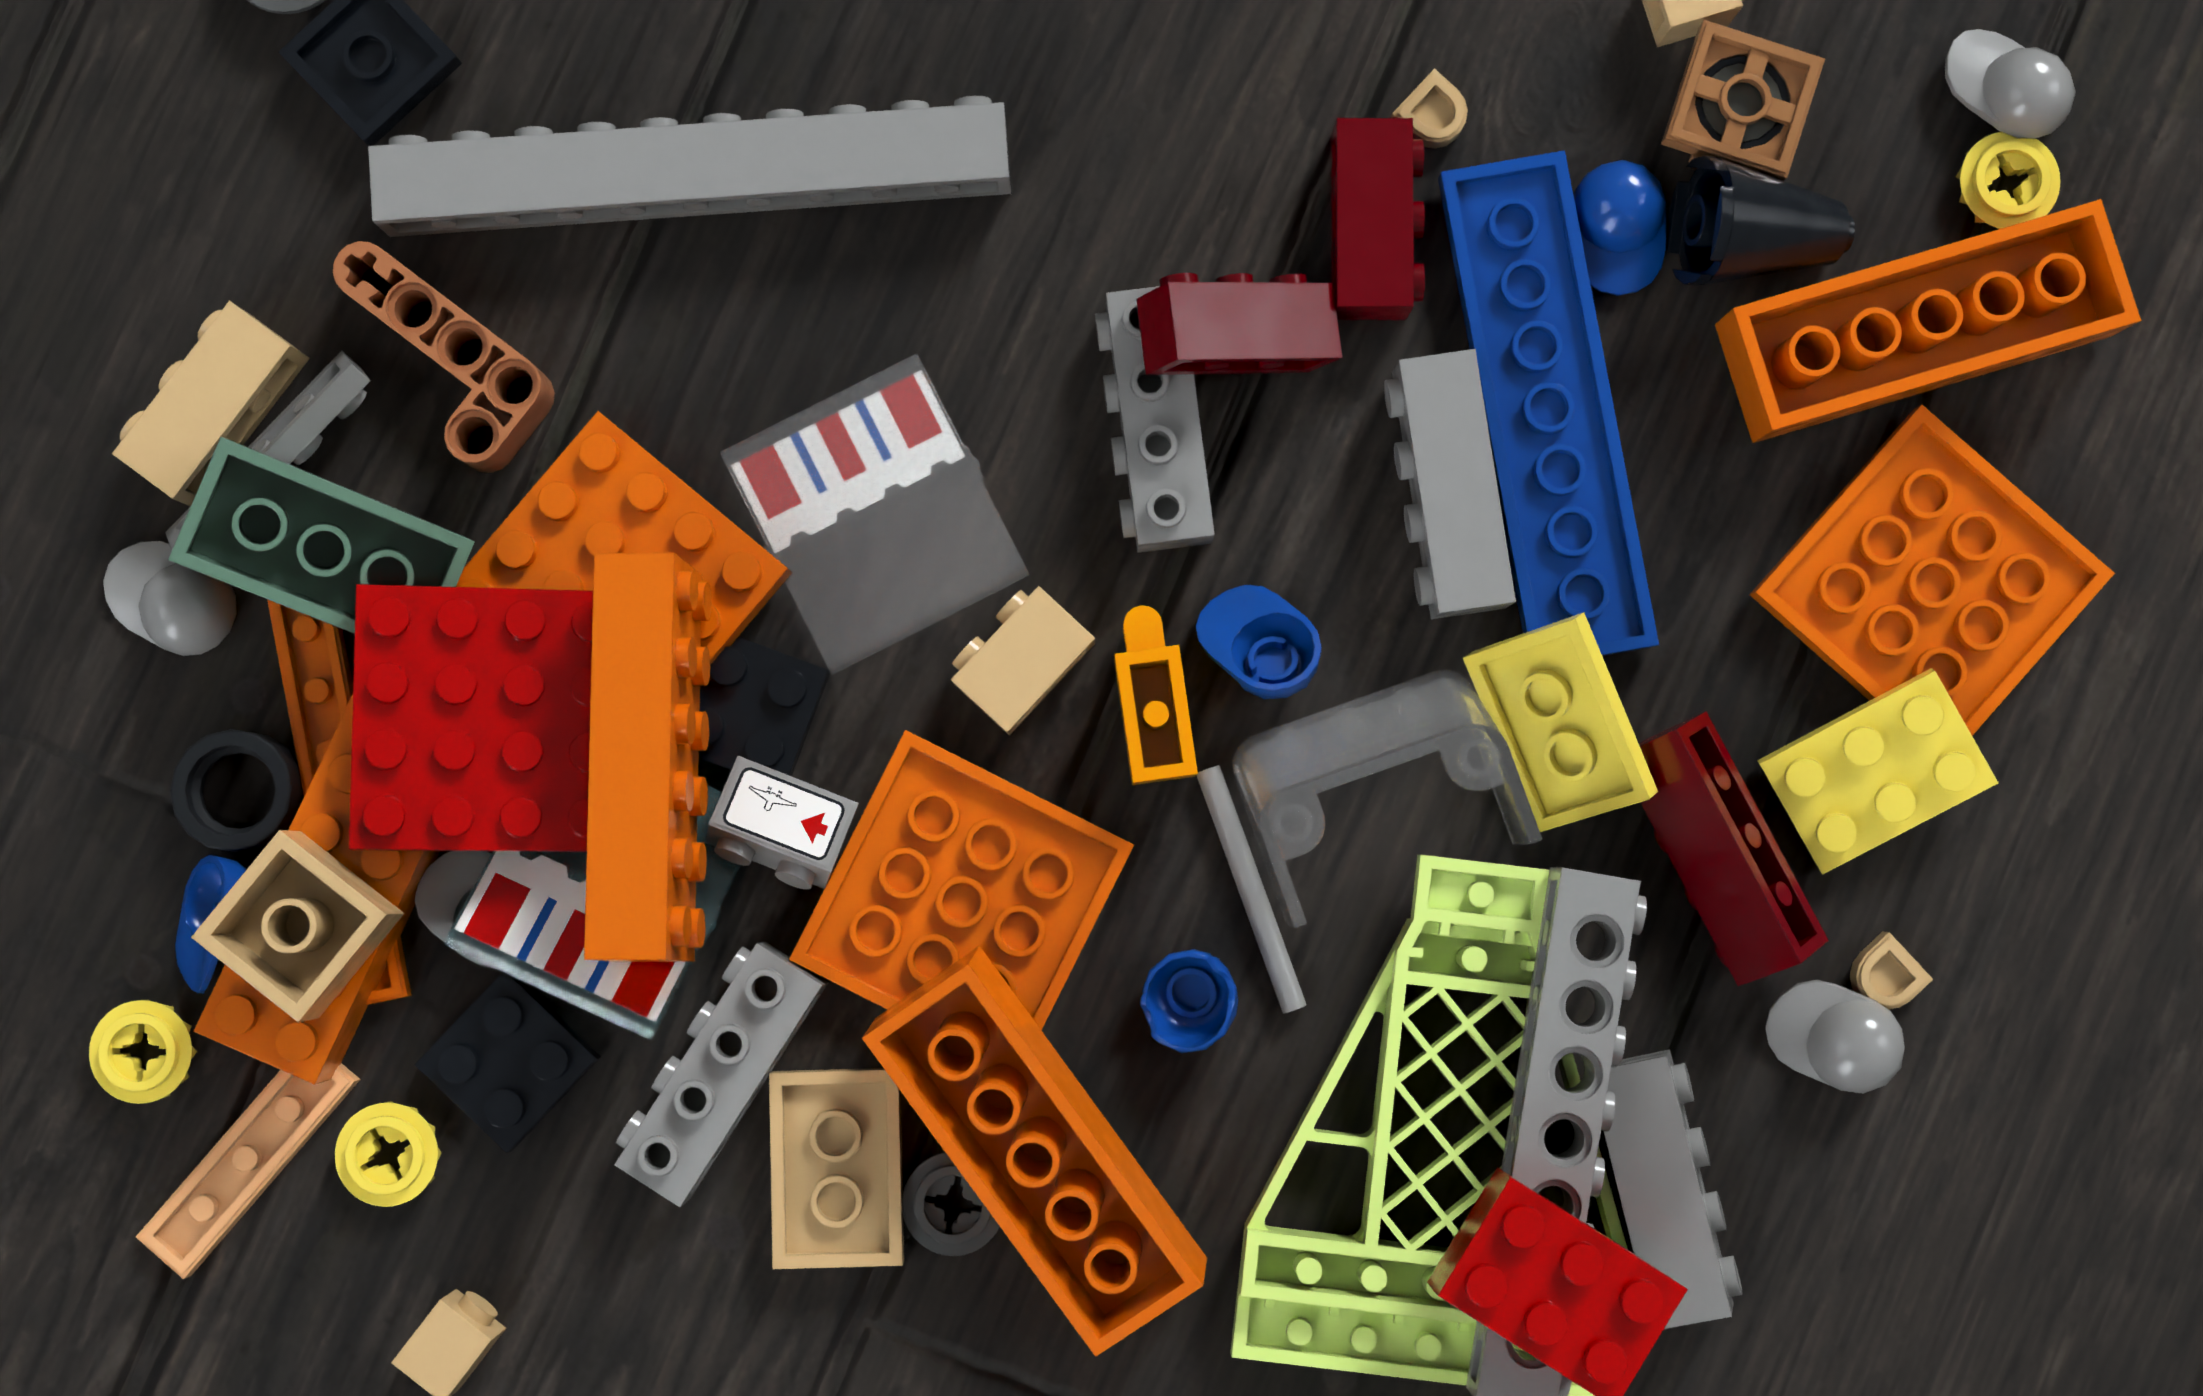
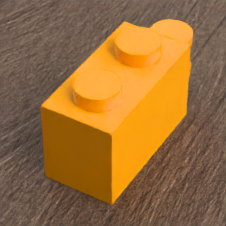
[1114,605,1198,785]

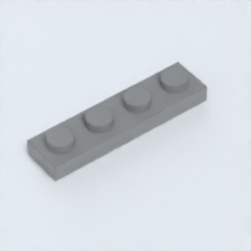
[165,351,371,550]

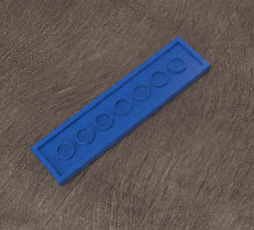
[1438,150,1659,656]

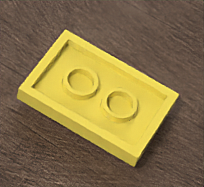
[1463,612,1658,833]
[1757,668,1998,875]

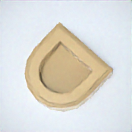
[1391,68,1468,148]
[1850,931,1933,1009]

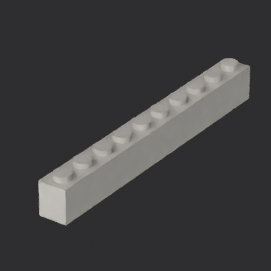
[368,96,1011,237]

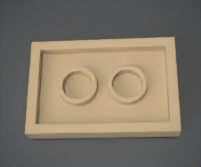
[769,1068,904,1269]

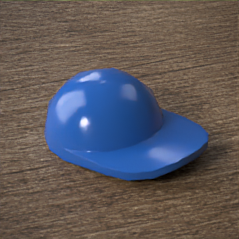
[1573,160,1666,296]
[1195,585,1322,699]
[175,855,247,994]

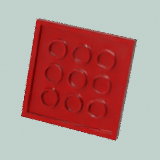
[349,584,593,852]

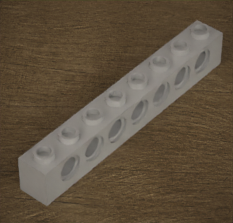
[1466,867,1647,1396]

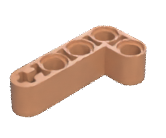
[333,241,555,473]

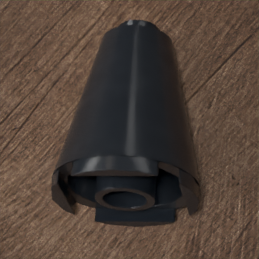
[1667,155,1855,286]

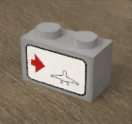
[705,756,859,889]

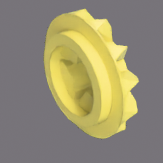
[1956,132,2061,229]
[89,1000,197,1104]
[335,1101,442,1207]

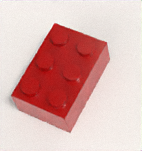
[1427,1167,1688,1396]

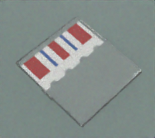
[720,353,1029,675]

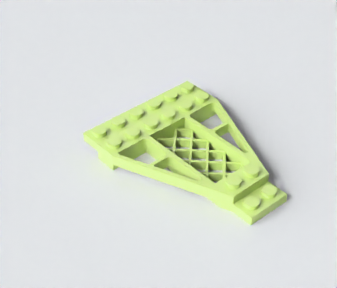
[1230,855,1628,1396]

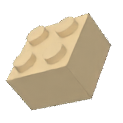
[191,830,404,1023]

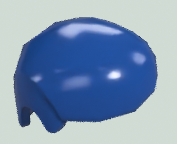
[1140,949,1239,1053]

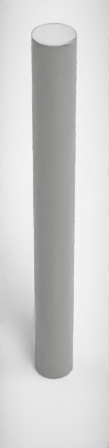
[1196,765,1307,1014]

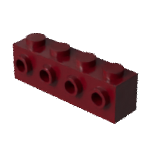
[1639,711,1829,986]

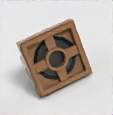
[1661,20,1825,181]

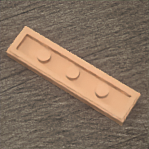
[136,1063,361,1279]

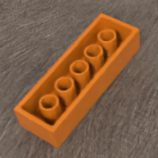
[1715,199,2141,443]
[584,553,712,962]
[193,694,440,1085]
[862,945,1207,1357]

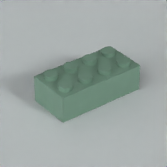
[168,437,475,634]

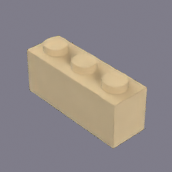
[112,300,310,506]

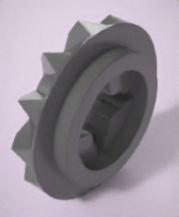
[902,1153,1000,1256]

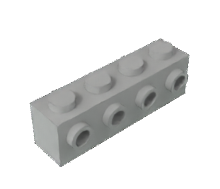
[1095,286,1215,553]
[1384,349,1516,620]
[614,942,829,1207]
[1604,1049,1743,1329]

